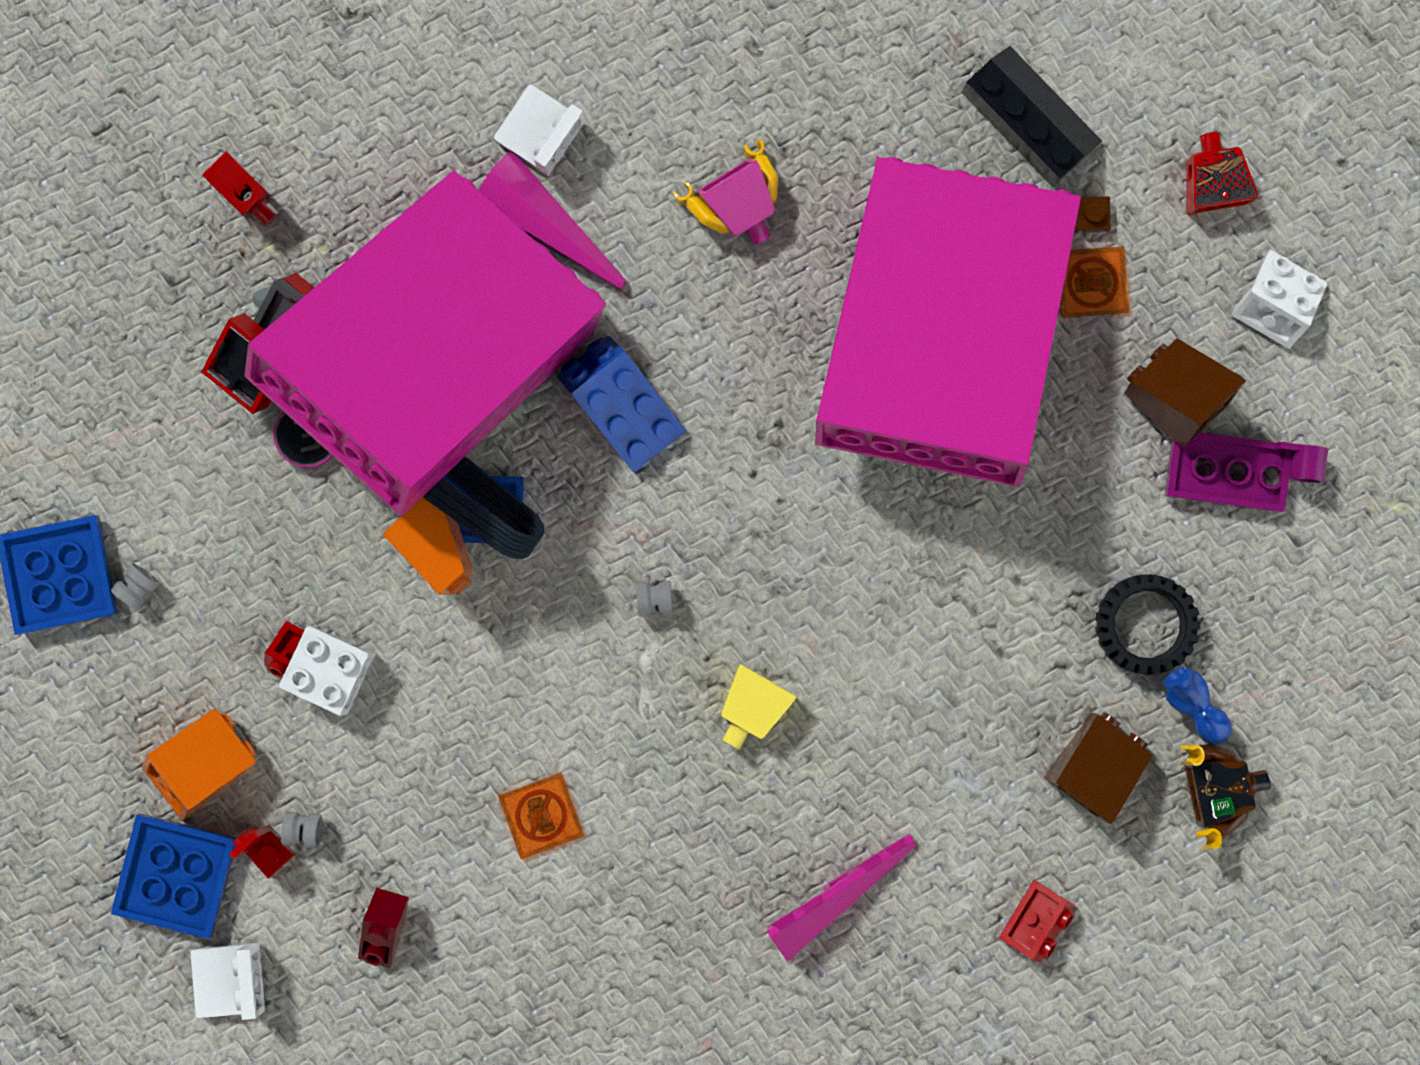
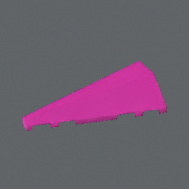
[478,151,626,291]
[766,834,917,962]

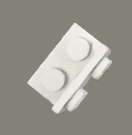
[494,84,585,176]
[1231,250,1327,349]
[279,626,376,716]
[190,943,265,1020]

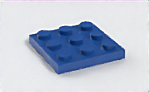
[0,515,118,635]
[111,813,237,939]

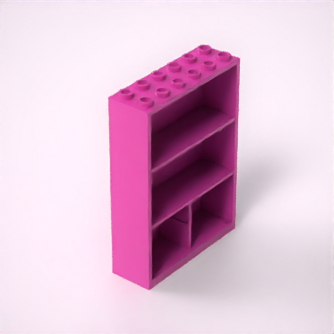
[815,157,1081,488]
[244,170,606,517]

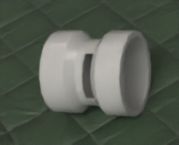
[111,563,160,610]
[637,581,673,617]
[281,812,323,849]

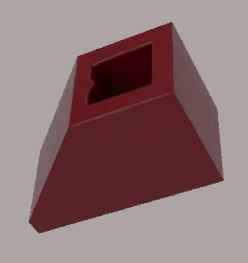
[358,887,409,968]

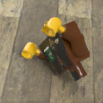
[1181,744,1271,850]

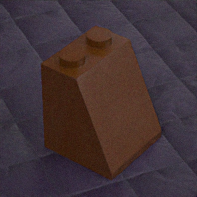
[1124,338,1246,449]
[1044,712,1153,824]

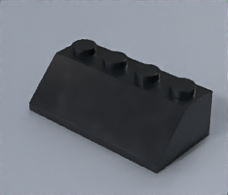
[962,46,1102,188]

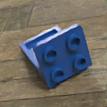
[557,336,686,473]

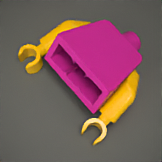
[673,139,778,245]

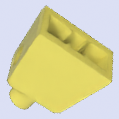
[720,664,796,750]

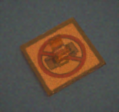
[1061,246,1130,318]
[498,772,584,859]

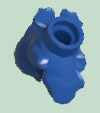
[1162,667,1232,745]

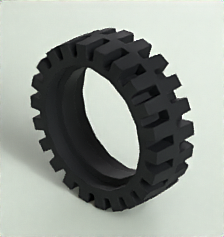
[1095,574,1200,675]

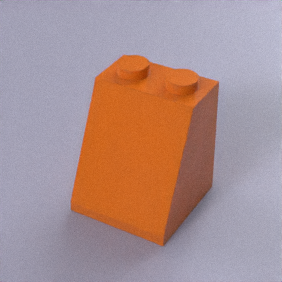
[383,497,475,595]
[142,708,256,822]

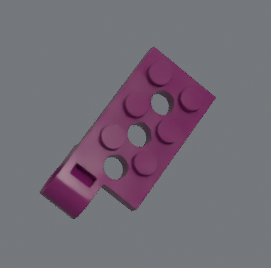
[1164,432,1329,513]

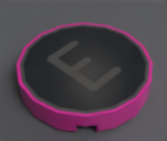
[273,411,334,468]

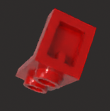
[228,824,296,879]

